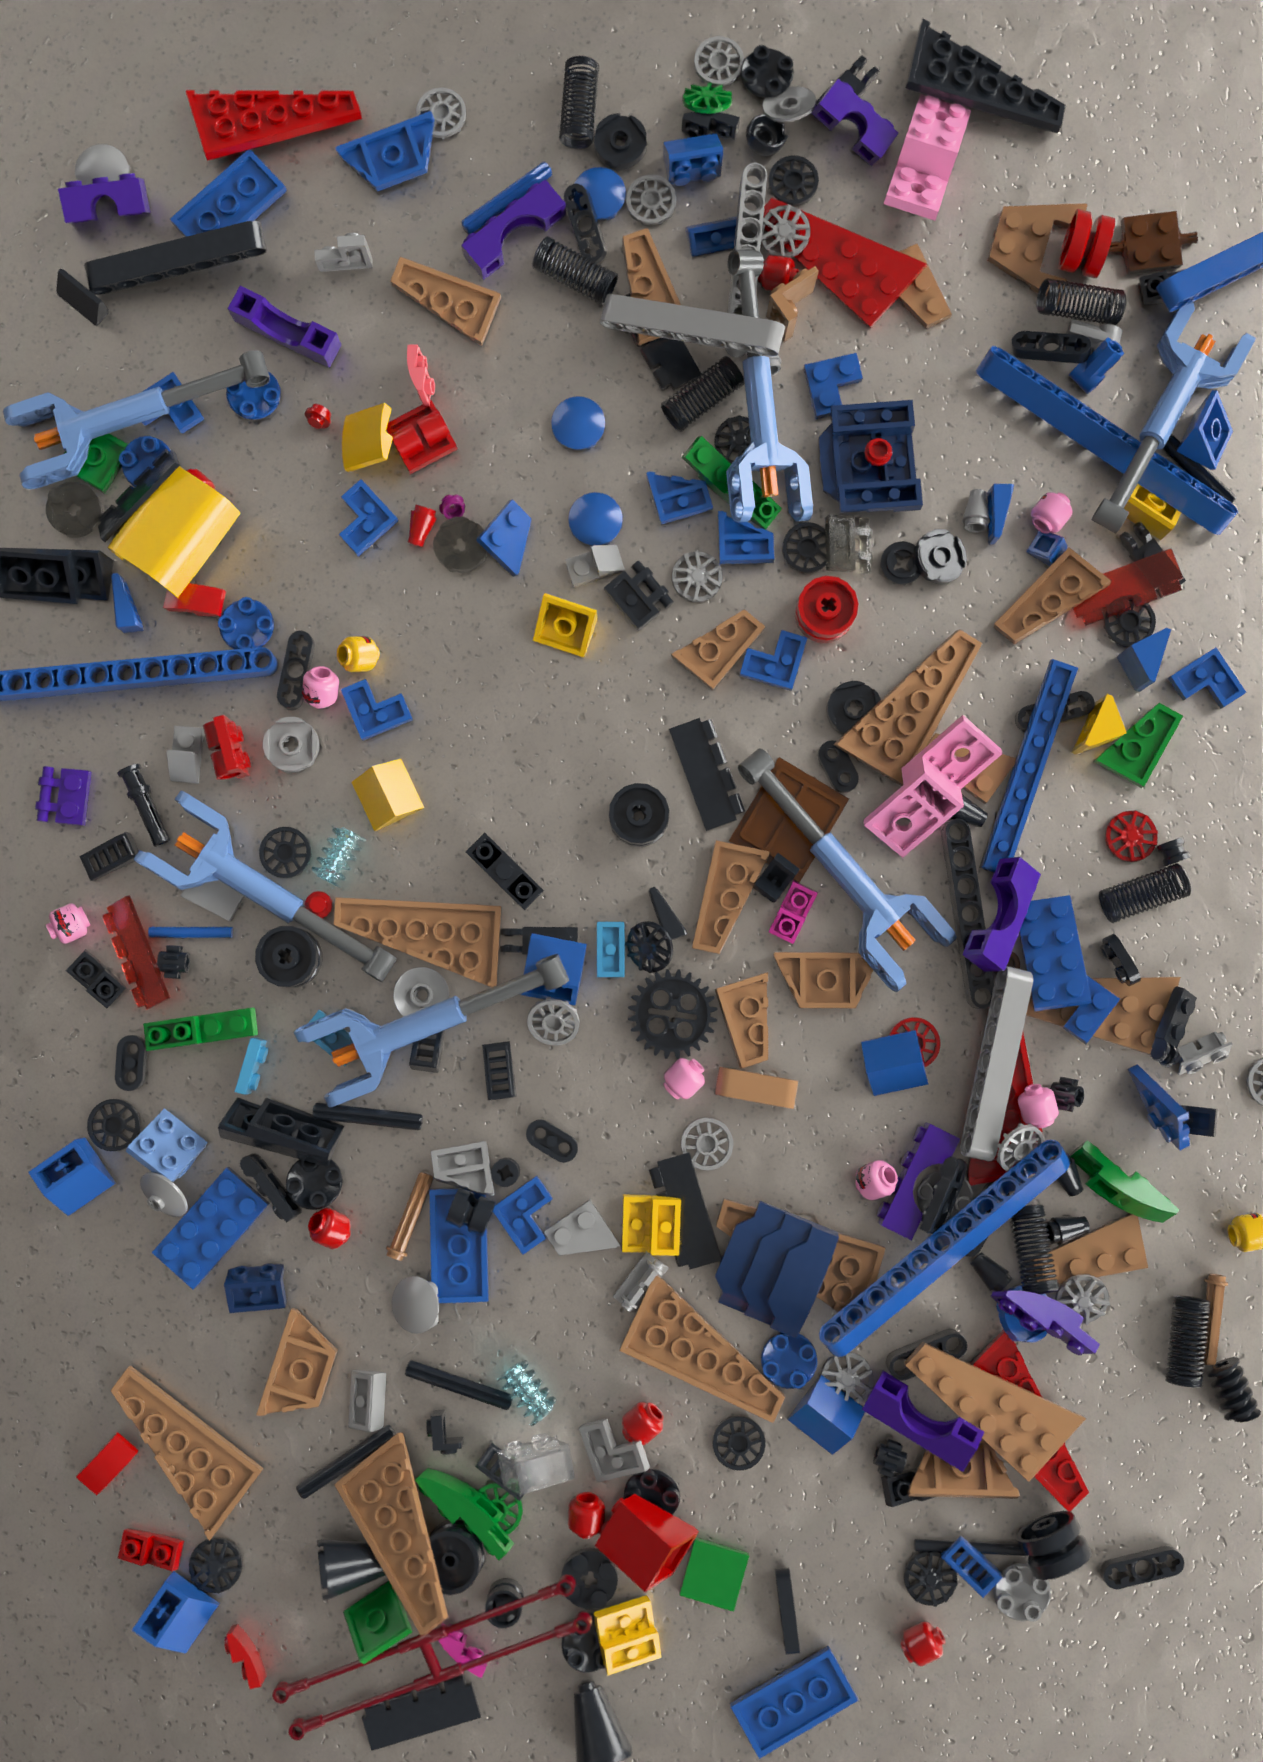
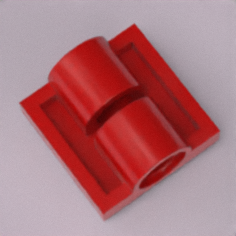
[386,400,458,475]
[203,715,251,780]

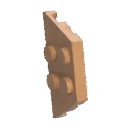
[773,952,873,1008]
[256,1308,338,1416]
[908,1438,1020,1499]

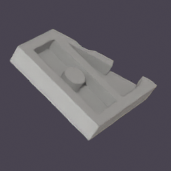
[544,1200,620,1256]

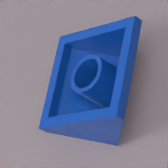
[1177,390,1233,470]
[1116,628,1171,692]
[861,1030,929,1096]
[787,1374,865,1455]

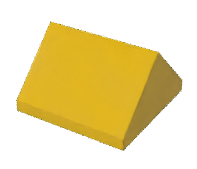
[1124,484,1181,540]
[533,593,598,658]
[1071,694,1127,755]
[351,759,424,831]

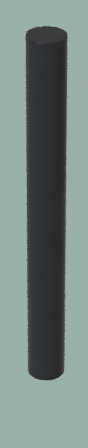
[914,1539,1028,1556]

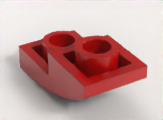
[163,583,226,617]
[75,1432,139,1496]
[118,1529,184,1572]
[224,1624,266,1690]

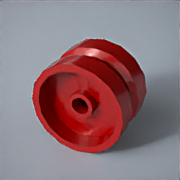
[1059,209,1115,279]
[795,576,859,643]

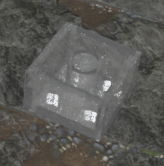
[497,1433,575,1495]

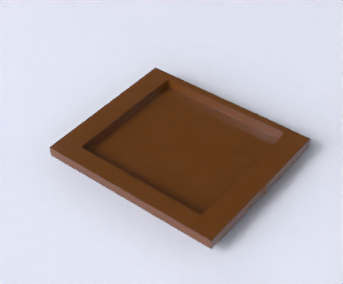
[729,757,849,883]

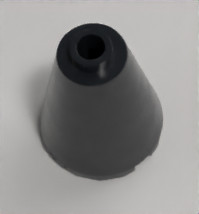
[317,1539,386,1601]
[574,1681,633,1762]

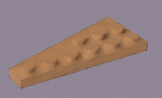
[833,630,982,786]
[334,897,502,987]
[1026,977,1181,1055]
[716,1198,886,1324]
[619,1274,785,1423]
[904,1342,1086,1482]
[110,1366,264,1541]
[334,1433,448,1636]

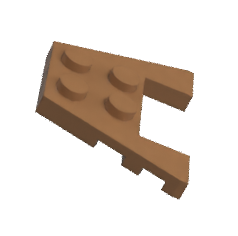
[987,203,1088,306]

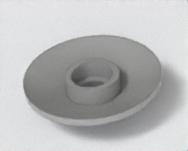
[763,86,816,122]
[393,967,449,1017]
[140,1172,188,1217]

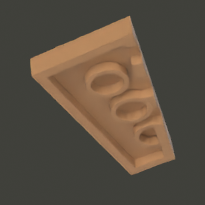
[622,228,681,346]
[390,257,501,346]
[994,547,1111,645]
[692,840,770,954]
[1031,1213,1148,1284]

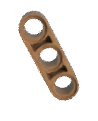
[715,1067,799,1109]

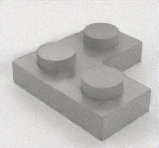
[314,233,373,272]
[579,1418,650,1482]

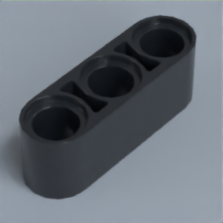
[886,1329,968,1381]

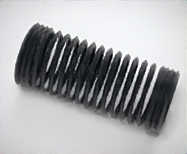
[559,55,599,149]
[532,236,618,306]
[1037,278,1126,325]
[661,356,745,432]
[1099,863,1191,923]
[1010,1204,1059,1294]
[1165,1295,1211,1388]

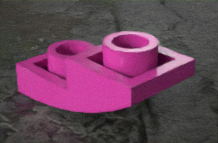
[769,880,818,944]
[438,1623,487,1678]

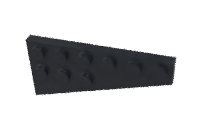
[905,18,1066,134]

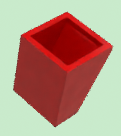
[594,1494,699,1593]

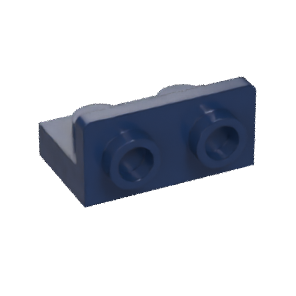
[224,1264,287,1313]

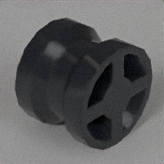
[1157,837,1191,867]
[491,1157,520,1187]

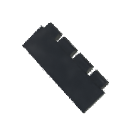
[625,293,702,390]
[98,449,180,542]
[669,718,745,831]
[649,1152,722,1270]
[362,1674,481,1751]

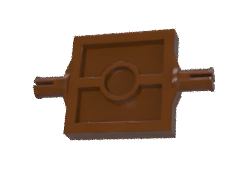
[1108,211,1198,274]

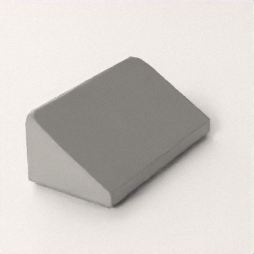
[348,1370,386,1432]

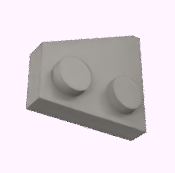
[431,1141,495,1196]

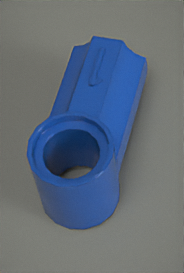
[1069,337,1124,395]

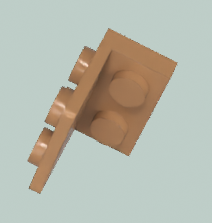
[766,266,819,342]

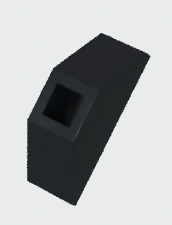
[465,832,544,911]

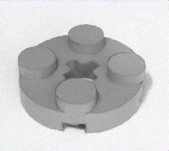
[263,717,319,773]

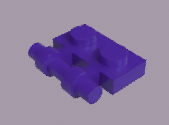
[35,766,92,826]

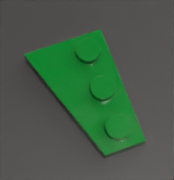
[1093,703,1183,788]

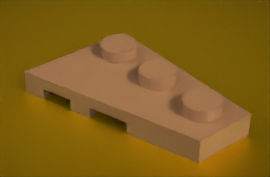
[899,243,952,329]
[671,609,765,690]
[927,733,1016,804]
[714,972,768,1069]

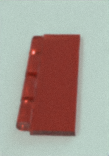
[1073,548,1183,626]
[102,895,170,1010]

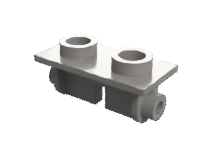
[1175,1031,1233,1075]
[613,1251,668,1313]

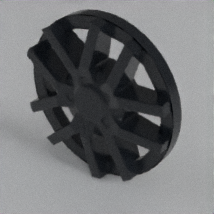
[769,155,819,207]
[714,415,751,464]
[782,522,833,573]
[1103,596,1156,647]
[259,827,312,878]
[625,921,673,973]
[87,1099,140,1151]
[712,1416,766,1471]
[189,1537,243,1594]
[904,1551,958,1607]

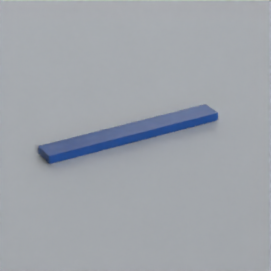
[979,659,1078,872]

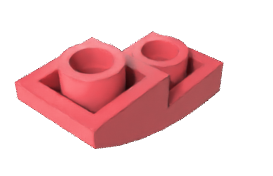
[407,344,435,406]

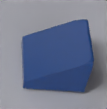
[1026,531,1068,567]

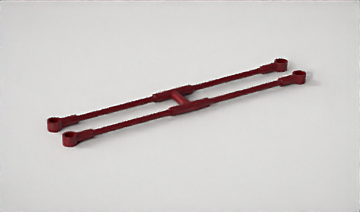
[272,1574,592,1740]

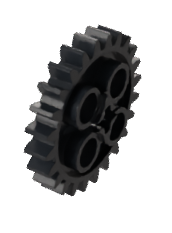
[628,969,718,1059]

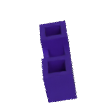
[811,79,899,167]
[58,173,151,224]

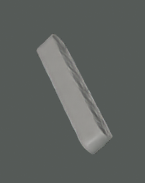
[725,163,767,358]
[600,294,785,356]
[960,966,1033,1161]

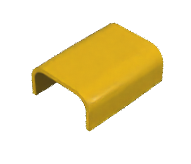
[107,466,240,598]

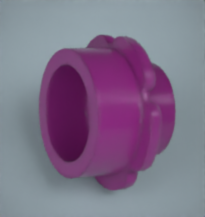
[439,494,465,520]

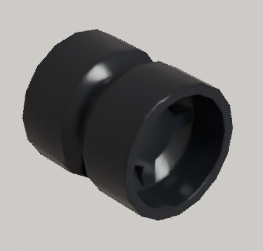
[446,1187,496,1236]
[485,1578,524,1628]

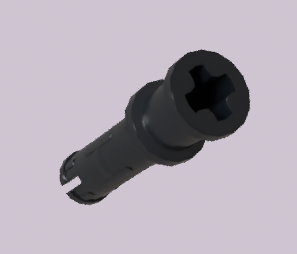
[117,763,170,847]

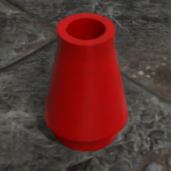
[408,505,437,547]

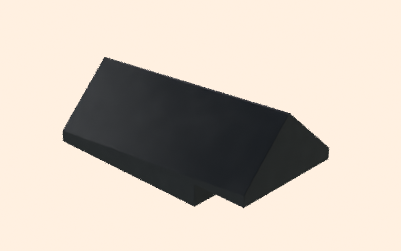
[0,548,114,604]
[218,1097,344,1167]

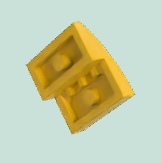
[342,402,393,472]
[621,1194,681,1256]
[593,1595,661,1675]

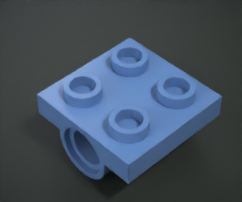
[126,1108,208,1182]

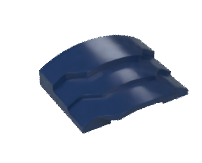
[818,400,923,513]
[715,1201,839,1338]

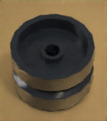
[609,783,670,847]
[255,926,323,988]
[1016,1511,1092,1580]
[429,1519,487,1595]

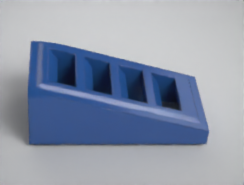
[987,484,1014,545]
[111,573,144,633]
[941,1536,1003,1598]

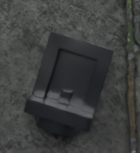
[753,853,800,903]
[1180,1105,1218,1137]
[426,1409,464,1455]

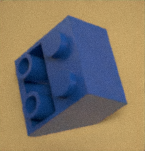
[663,133,723,186]
[521,933,587,1006]
[28,1137,116,1216]
[132,1571,220,1653]

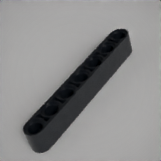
[84,221,267,295]
[941,819,994,1009]

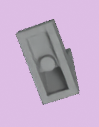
[565,545,625,587]
[166,726,204,784]

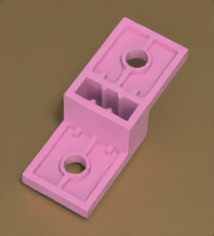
[884,94,971,221]
[863,715,1002,858]

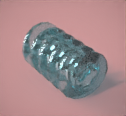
[311,827,367,888]
[497,1360,556,1426]

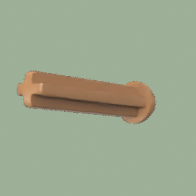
[386,1172,433,1261]
[1199,1273,1228,1366]

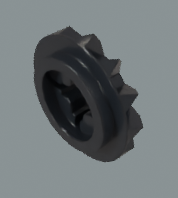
[880,541,921,585]

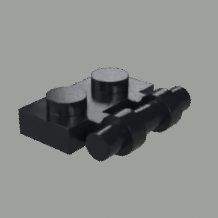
[604,560,674,631]

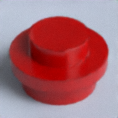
[304,404,331,429]
[864,438,892,466]
[305,891,333,918]

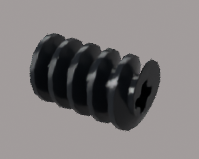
[1206,1357,1261,1423]

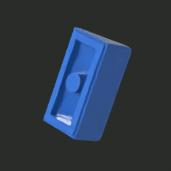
[685,217,737,257]

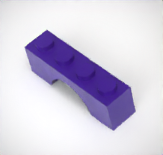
[461,179,567,280]
[227,285,342,368]
[963,857,1041,972]
[876,1122,960,1241]
[862,1371,984,1472]

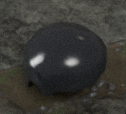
[746,114,788,156]

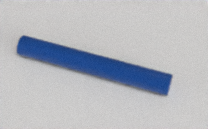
[148,927,233,938]

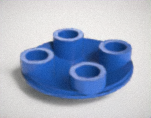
[573,167,626,220]
[226,372,281,420]
[551,396,605,449]
[119,436,170,487]
[569,492,623,546]
[218,597,274,649]
[761,1332,817,1389]

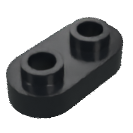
[818,740,859,793]
[1100,934,1141,986]
[115,1035,147,1091]
[526,1119,578,1163]

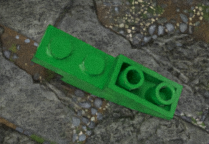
[681,436,782,530]
[143,1008,258,1051]
[1070,1140,1180,1223]
[415,1468,515,1561]

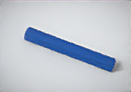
[461,162,552,234]

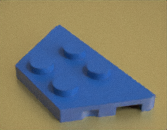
[335,111,434,192]
[1128,1064,1190,1151]

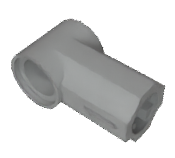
[1066,319,1123,353]

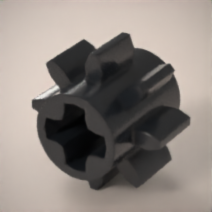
[157,945,190,979]
[1050,1077,1084,1112]
[873,1439,907,1478]

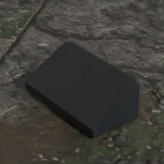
[56,268,109,326]

